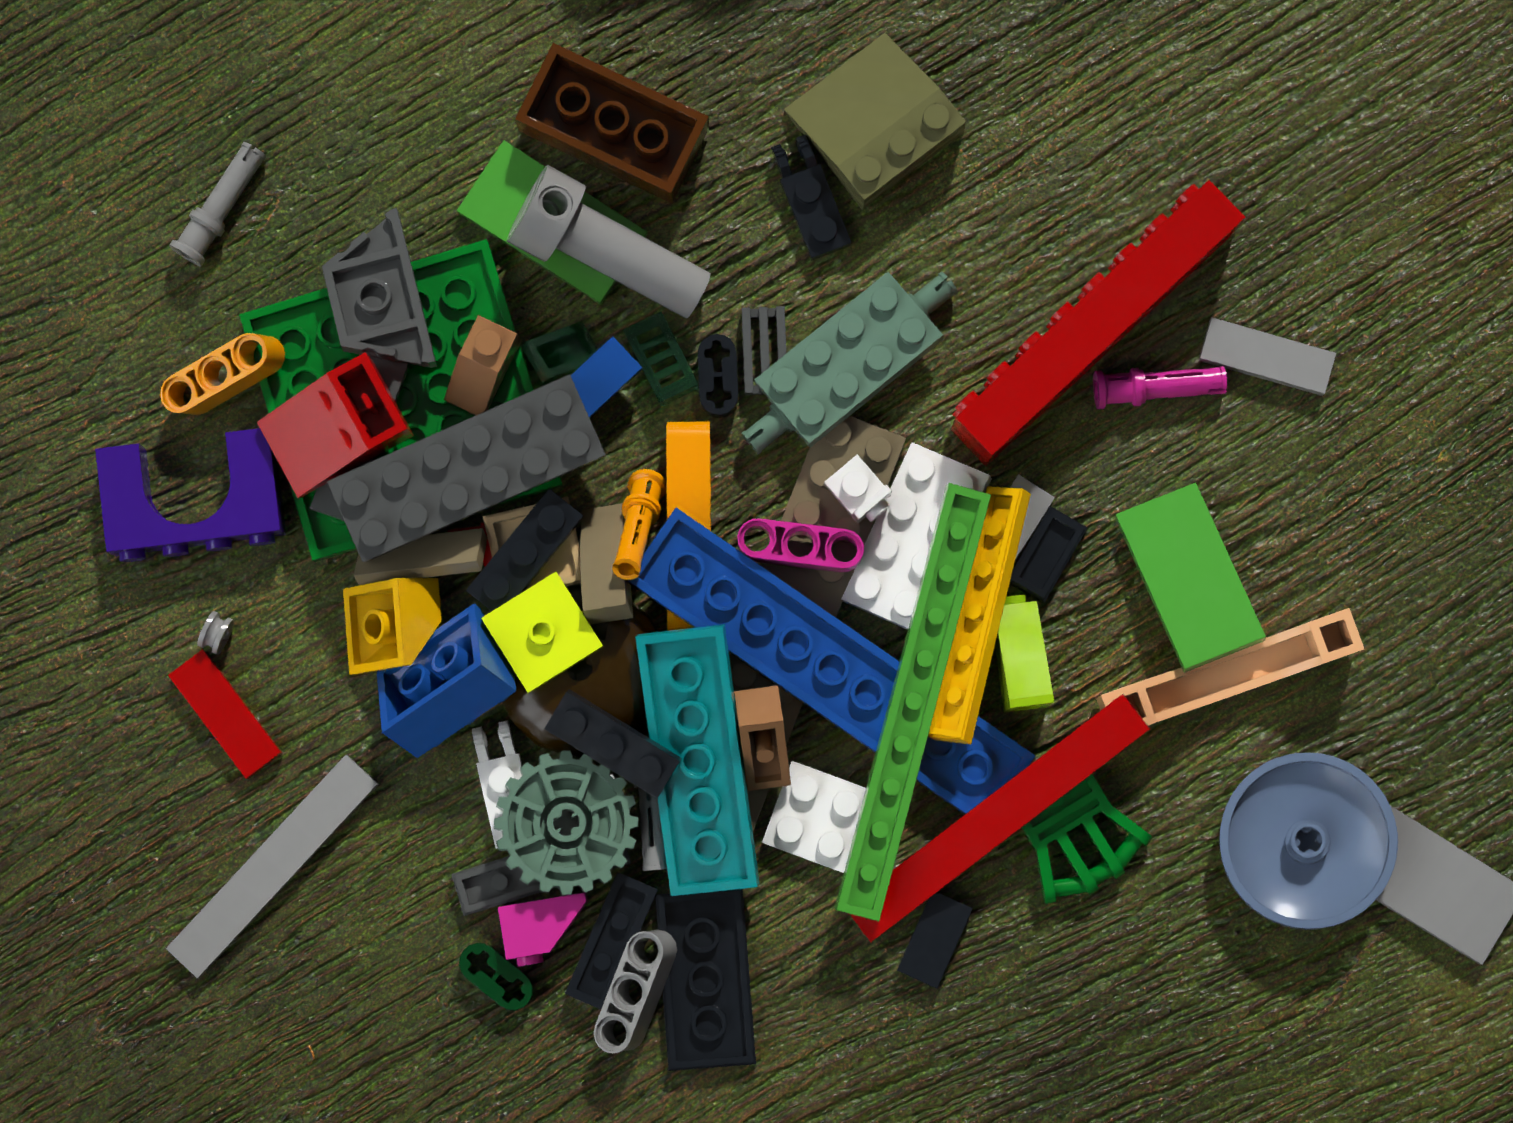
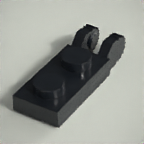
[771,135,852,261]

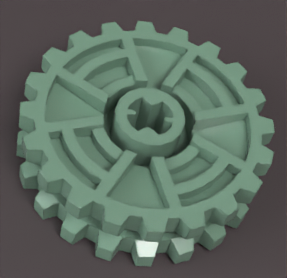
[494,751,638,896]

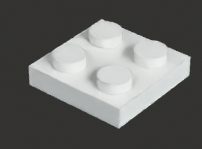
[762,761,866,873]

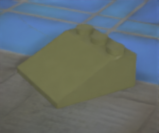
[784,33,966,211]

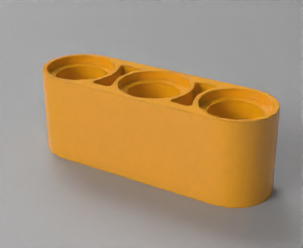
[160,333,285,415]

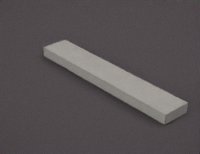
[166,755,379,978]

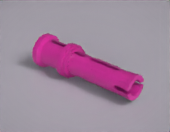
[1093,366,1227,409]

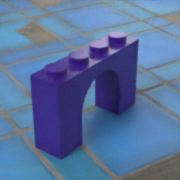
[95,428,286,562]

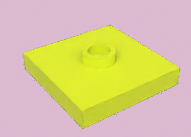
[481,572,603,694]

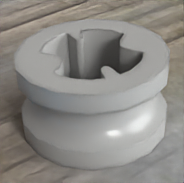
[197,611,234,655]

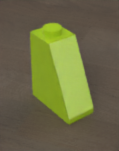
[995,595,1054,713]

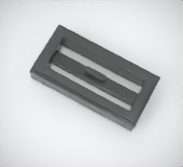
[742,306,786,395]

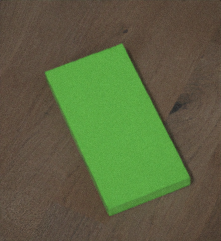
[457,140,648,305]
[1115,482,1266,673]

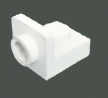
[824,454,892,523]

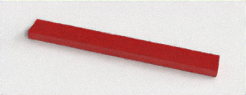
[850,694,1150,942]

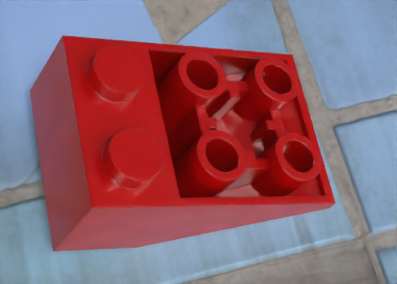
[257,352,414,499]

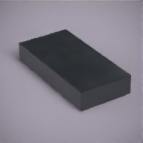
[1010,506,1088,603]
[897,892,973,989]

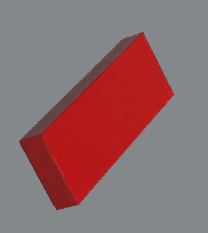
[168,649,283,779]

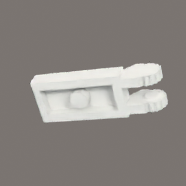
[472,720,523,849]

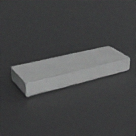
[1198,317,1336,396]

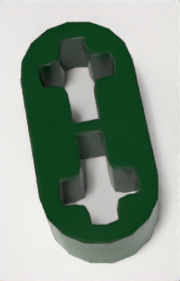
[459,943,534,1010]

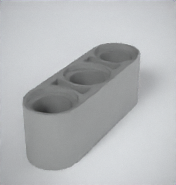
[594,930,677,1054]

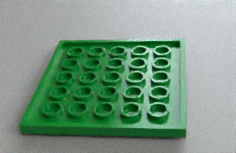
[239,239,563,562]

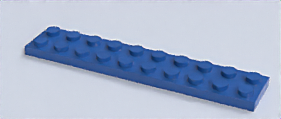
[627,507,1035,814]

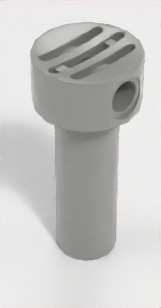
[506,165,711,318]

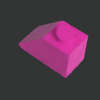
[498,892,588,966]

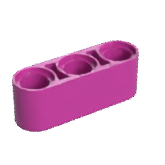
[737,518,864,572]

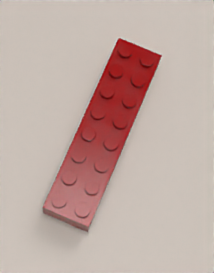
[950,180,1245,466]

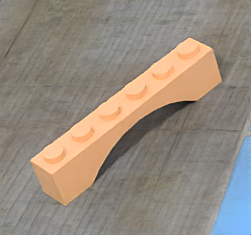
[1096,608,1364,726]

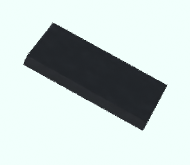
[655,889,756,1071]

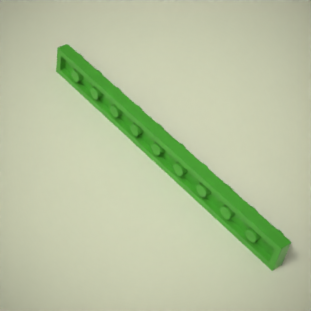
[834,483,991,921]

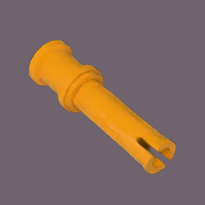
[612,469,667,580]

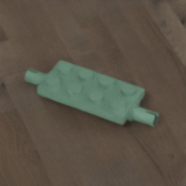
[741,271,958,455]

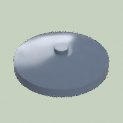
[1219,752,1398,930]

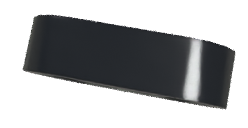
[698,334,738,418]

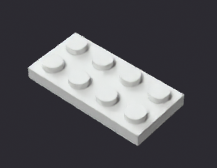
[842,442,992,630]

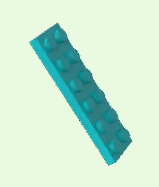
[635,624,760,896]

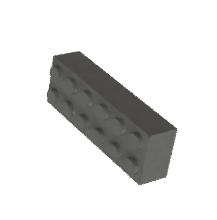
[327,374,606,562]

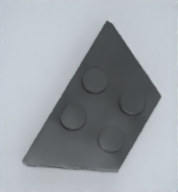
[322,208,437,368]

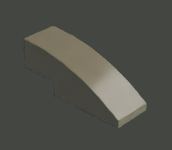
[580,503,633,625]

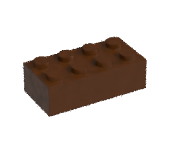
[515,43,710,204]

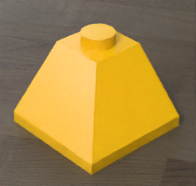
[343,578,441,675]

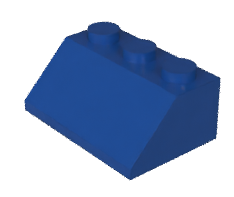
[377,603,516,758]

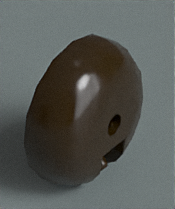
[502,586,658,757]

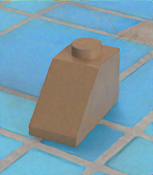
[444,315,521,416]
[734,685,791,791]

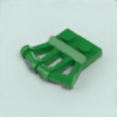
[1022,774,1153,904]

